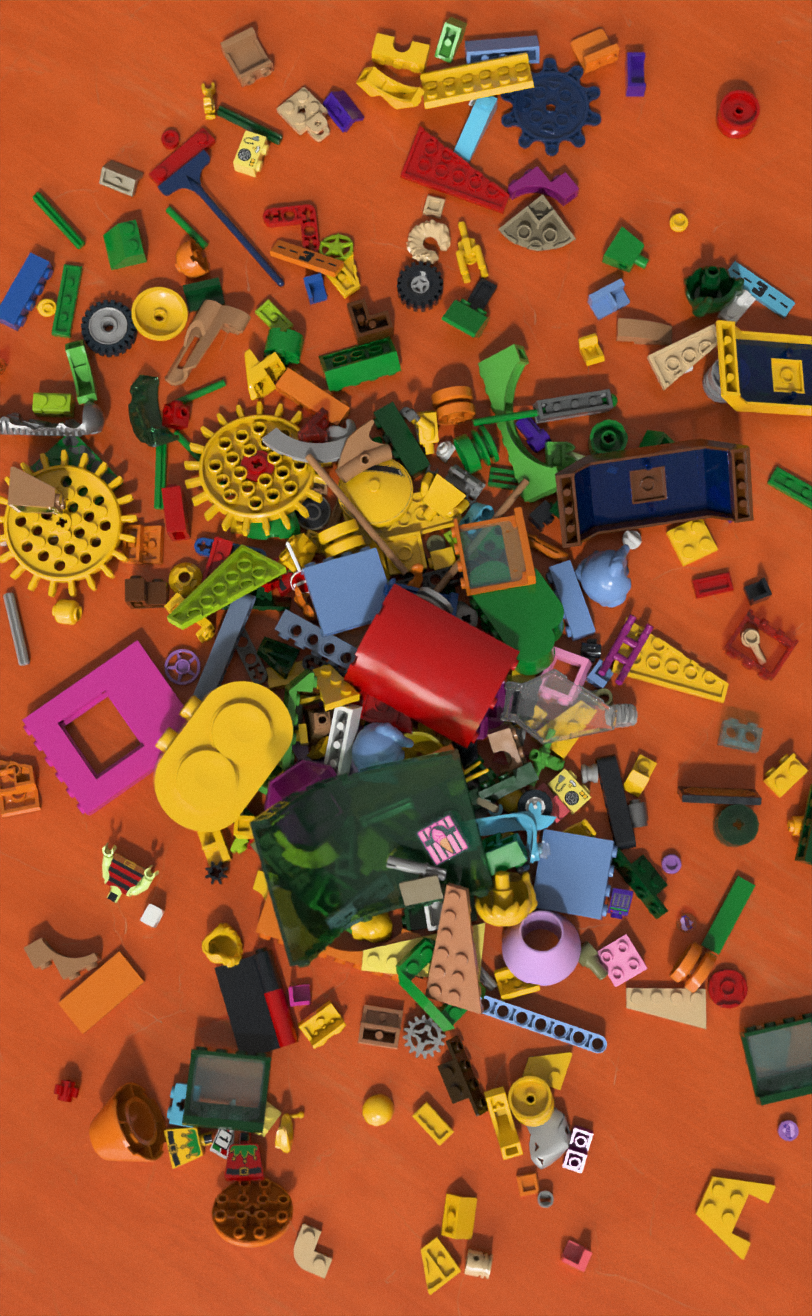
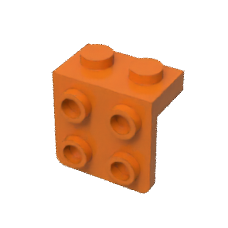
[571,29,620,74]

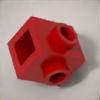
[162,400,190,431]

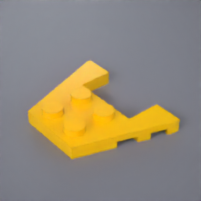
[695,1176,776,1260]

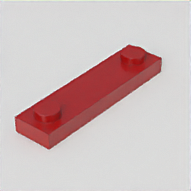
[149,128,216,186]

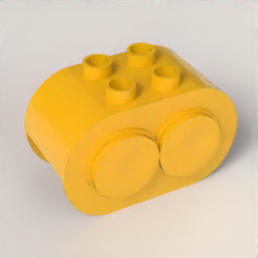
[153,681,293,832]

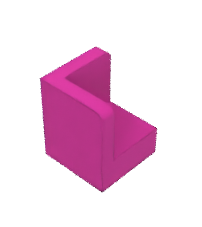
[289,984,311,1007]

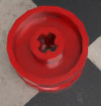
[716,90,760,139]

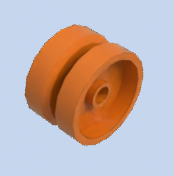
[431,386,476,425]
[669,941,717,993]

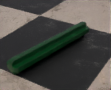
[217,105,283,145]

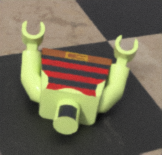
[102,843,159,903]

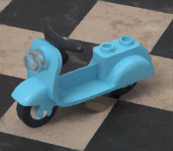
[424,789,556,873]

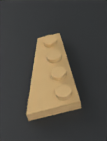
[647,324,717,391]
[626,988,706,1029]

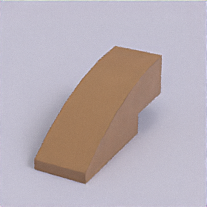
[616,318,672,345]

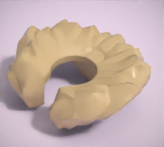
[406,219,451,264]

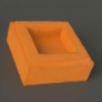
[516,1172,540,1197]

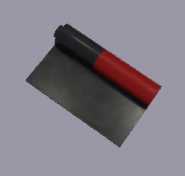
[214,947,299,1056]

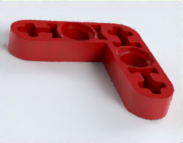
[263,204,320,253]

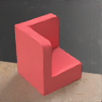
[560,1240,592,1272]

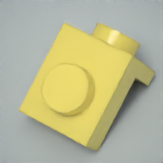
[253,1101,282,1137]

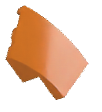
[0,760,41,817]

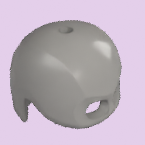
[326,419,357,442]

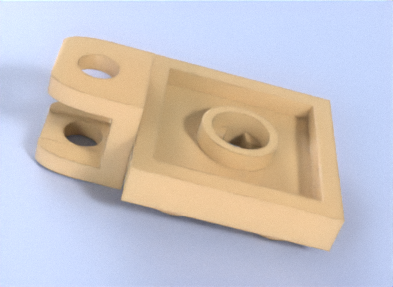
[277,87,330,142]

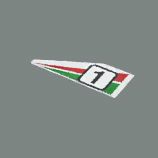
[210,1099,236,1159]

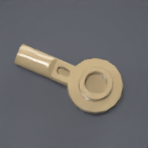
[741,628,767,665]

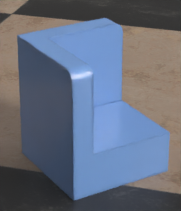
[586,659,614,689]

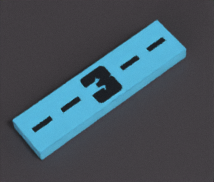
[728,261,795,319]

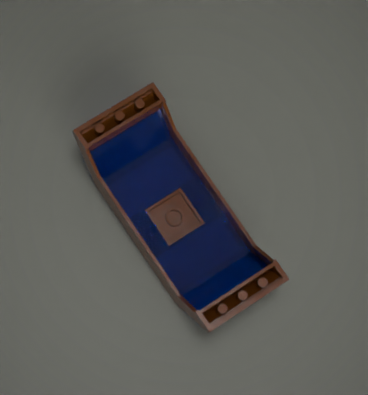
[555,439,754,548]

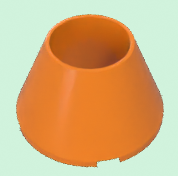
[89,1083,167,1162]

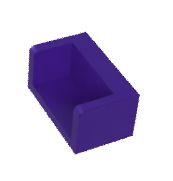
[625,52,646,97]

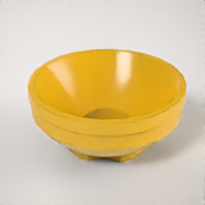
[169,562,203,597]

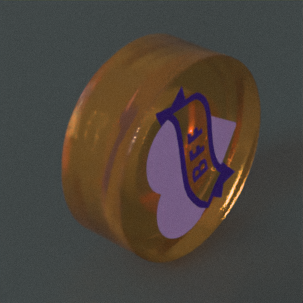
[676,913,697,933]

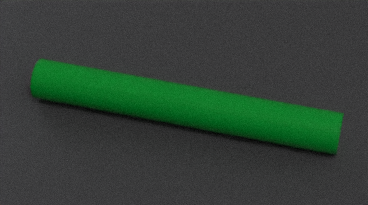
[166,206,208,249]
[175,379,226,404]

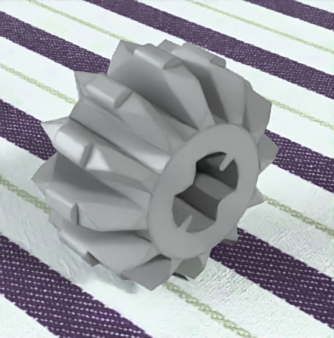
[605,703,638,728]

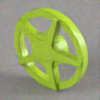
[319,234,354,261]

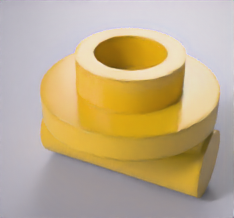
[36,298,56,317]

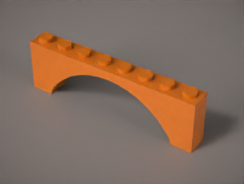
[256,886,421,982]

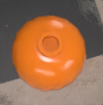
[175,239,210,278]

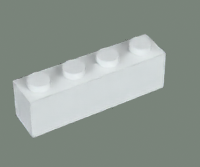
[324,703,362,783]

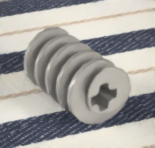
[456,601,478,627]

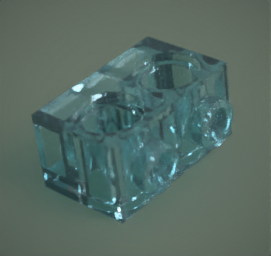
[717,718,763,753]

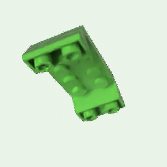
[278,669,317,771]

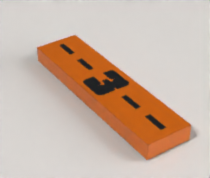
[270,240,344,277]

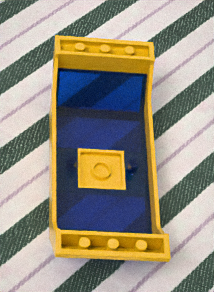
[716,320,812,416]

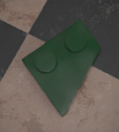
[257,637,300,679]

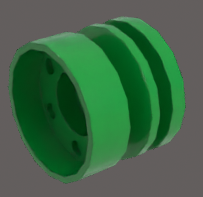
[453,425,499,475]

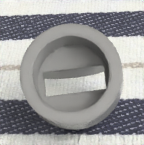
[537,1191,554,1208]

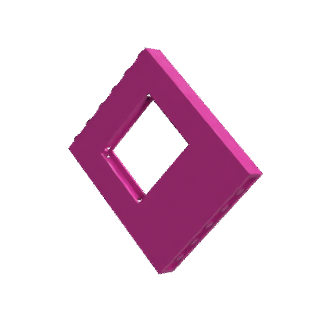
[23,640,186,816]

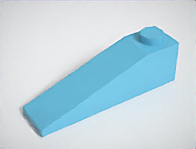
[454,96,498,163]

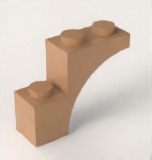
[24,938,101,981]

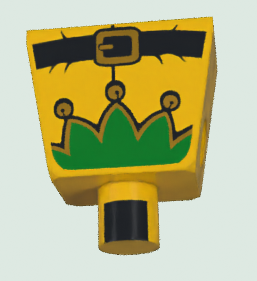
[164,1127,214,1169]

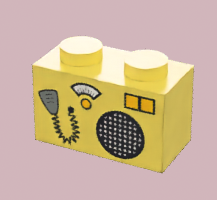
[233,131,269,177]
[547,769,591,815]

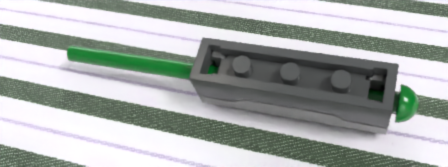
[472,389,618,426]

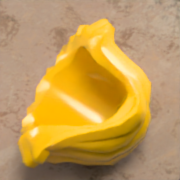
[351,901,393,943]
[201,923,243,967]

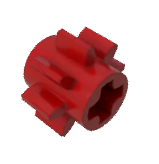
[53,1079,80,1102]

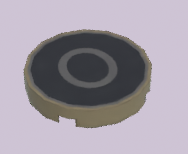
[294,497,331,531]

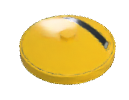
[338,459,413,528]

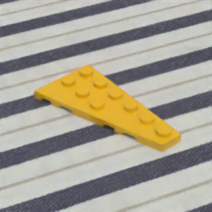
[611,617,729,703]

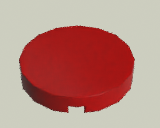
[707,969,748,1009]

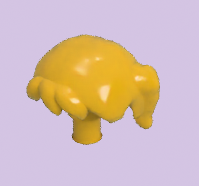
[474,871,538,927]

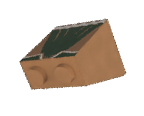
[8,467,66,515]

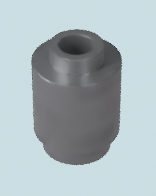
[627,799,649,828]

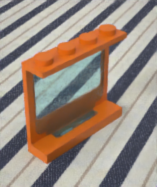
[450,507,536,596]

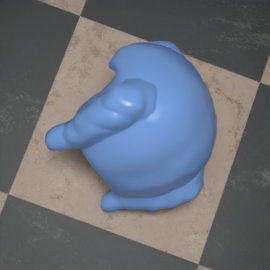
[575,544,631,608]
[352,722,414,784]

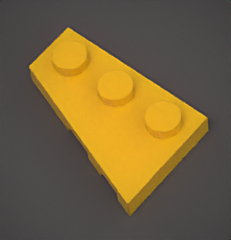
[313,664,360,711]

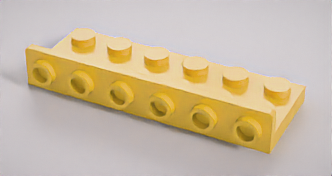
[420,52,534,109]
[343,483,462,550]

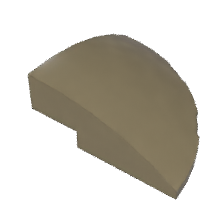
[498,194,576,251]

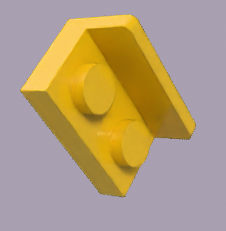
[763,753,808,798]

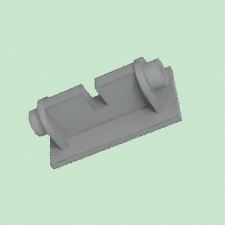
[445,464,486,499]

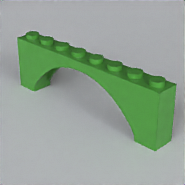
[478,344,565,503]

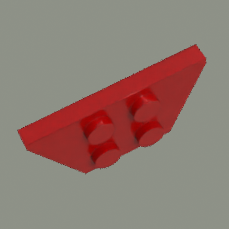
[352,690,413,734]

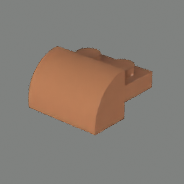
[358,1005,403,1049]

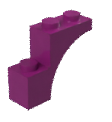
[508,166,579,206]

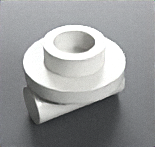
[436,441,456,463]
[622,530,642,550]

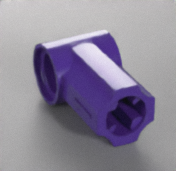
[515,417,552,453]

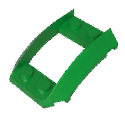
[396,937,486,1031]

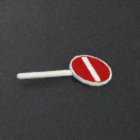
[286,542,309,594]

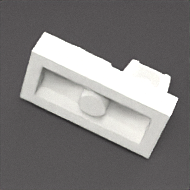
[717,290,756,324]

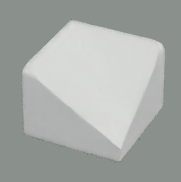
[140,904,165,928]

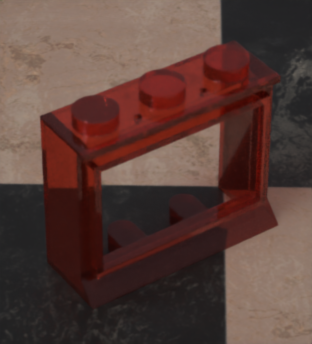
[723,609,799,681]

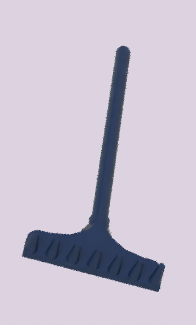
[157,150,285,287]

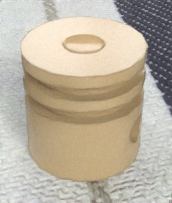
[464,1249,493,1279]

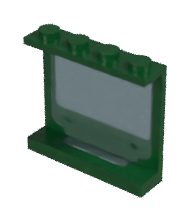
[739,1012,812,1106]
[182,1047,271,1133]

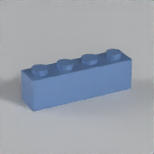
[465,35,539,64]
[546,560,596,642]

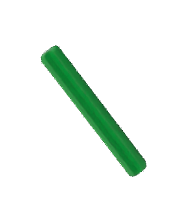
[32,192,85,249]
[154,436,168,510]

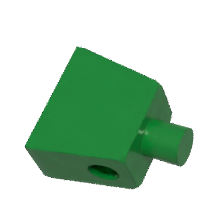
[602,227,650,272]

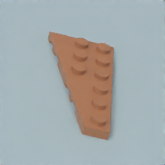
[425,883,484,1014]

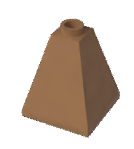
[304,708,334,748]

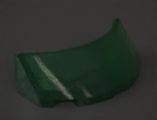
[128,374,180,447]

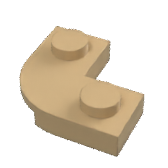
[294,1223,333,1279]

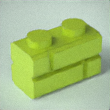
[32,393,75,418]

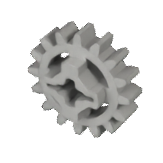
[403,1015,446,1059]

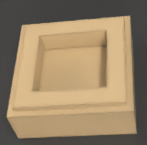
[423,195,445,219]

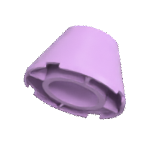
[502,909,581,986]

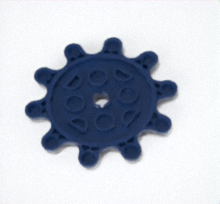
[501,58,601,157]

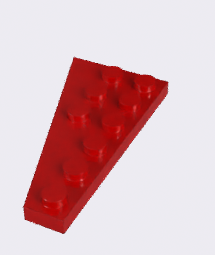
[400,126,510,214]

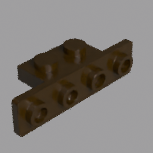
[437,1036,488,1116]

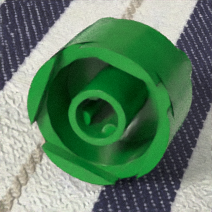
[263,328,304,367]
[588,419,628,455]

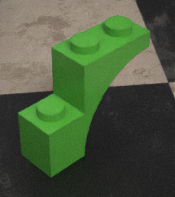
[65,340,97,404]

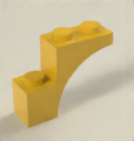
[356,66,424,109]

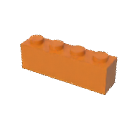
[275,368,350,427]

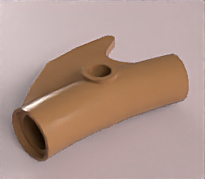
[335,419,392,483]

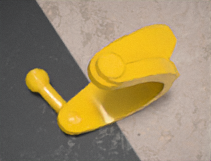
[275,1111,304,1152]

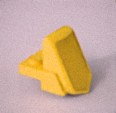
[244,348,287,400]

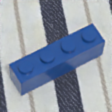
[0,252,53,331]

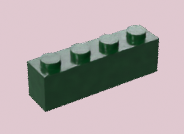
[373,402,431,480]

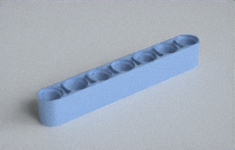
[481,996,607,1053]

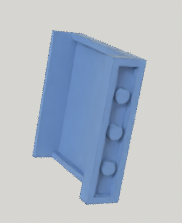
[301,546,388,638]
[534,829,618,920]

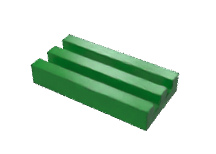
[488,467,518,490]

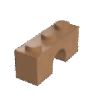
[487,723,525,773]

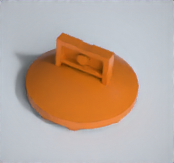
[212,1178,293,1247]

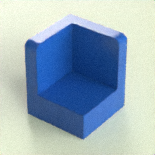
[303,273,327,305]

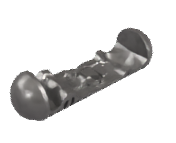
[0,401,105,437]

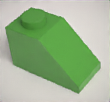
[434,17,467,63]

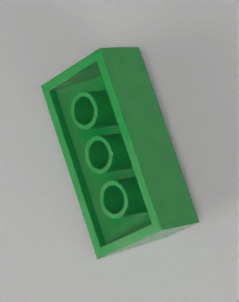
[318,336,401,391]

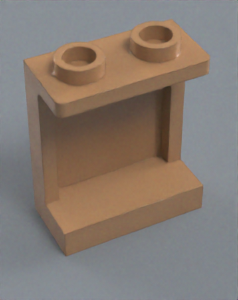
[220,27,274,87]

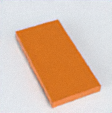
[58,951,145,1034]

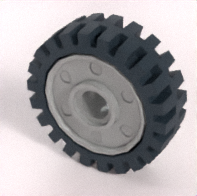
[81,300,138,357]

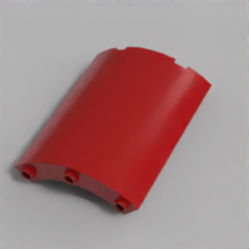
[344,583,519,748]

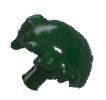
[684,265,744,318]

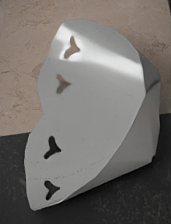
[526,1100,571,1169]

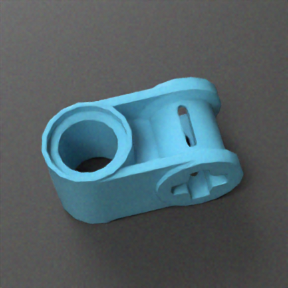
[459,502,494,540]

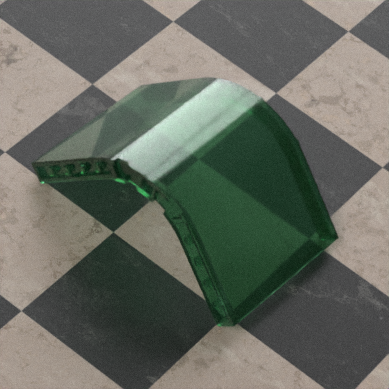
[249,749,494,968]

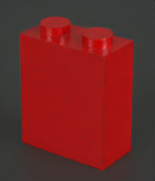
[161,484,191,541]

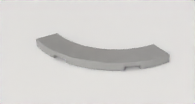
[262,428,350,463]

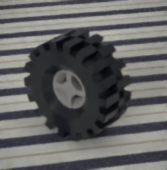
[397,261,443,312]

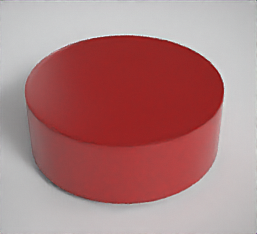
[161,130,180,150]

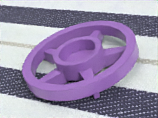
[164,649,201,685]

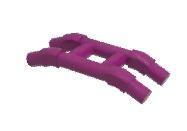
[598,614,654,685]

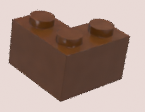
[347,299,394,345]
[125,575,169,609]

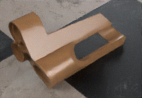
[165,300,251,386]

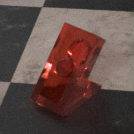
[298,407,329,443]

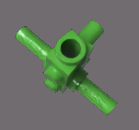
[529,729,565,787]

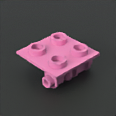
[597,934,648,987]

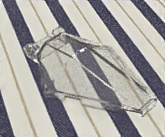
[500,669,617,744]

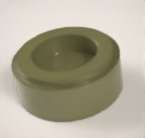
[427,535,445,552]

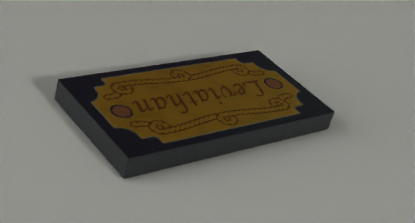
[677,786,762,805]

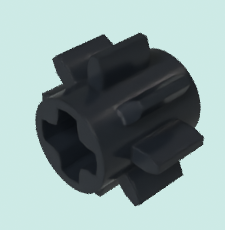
[580,638,601,663]
[205,861,229,885]

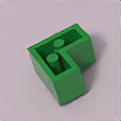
[480,832,528,876]

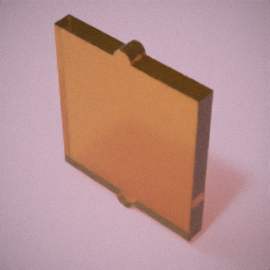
[198,1018,239,1062]

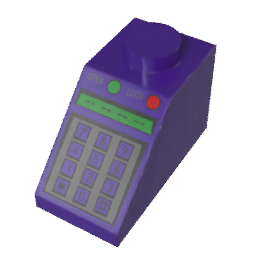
[607,888,633,919]

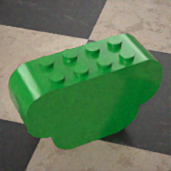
[468,561,564,675]

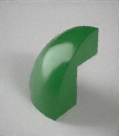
[247,495,301,540]

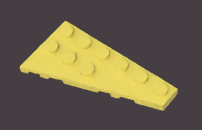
[361,923,485,982]

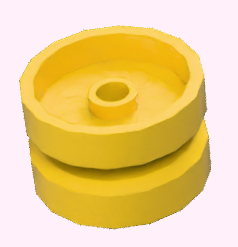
[317,519,366,559]
[508,1076,555,1127]

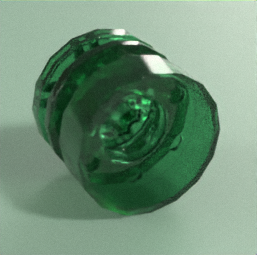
[712,804,759,848]

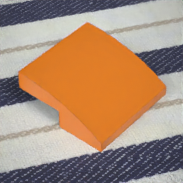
[122,525,164,564]

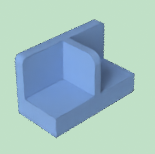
[587,279,630,320]

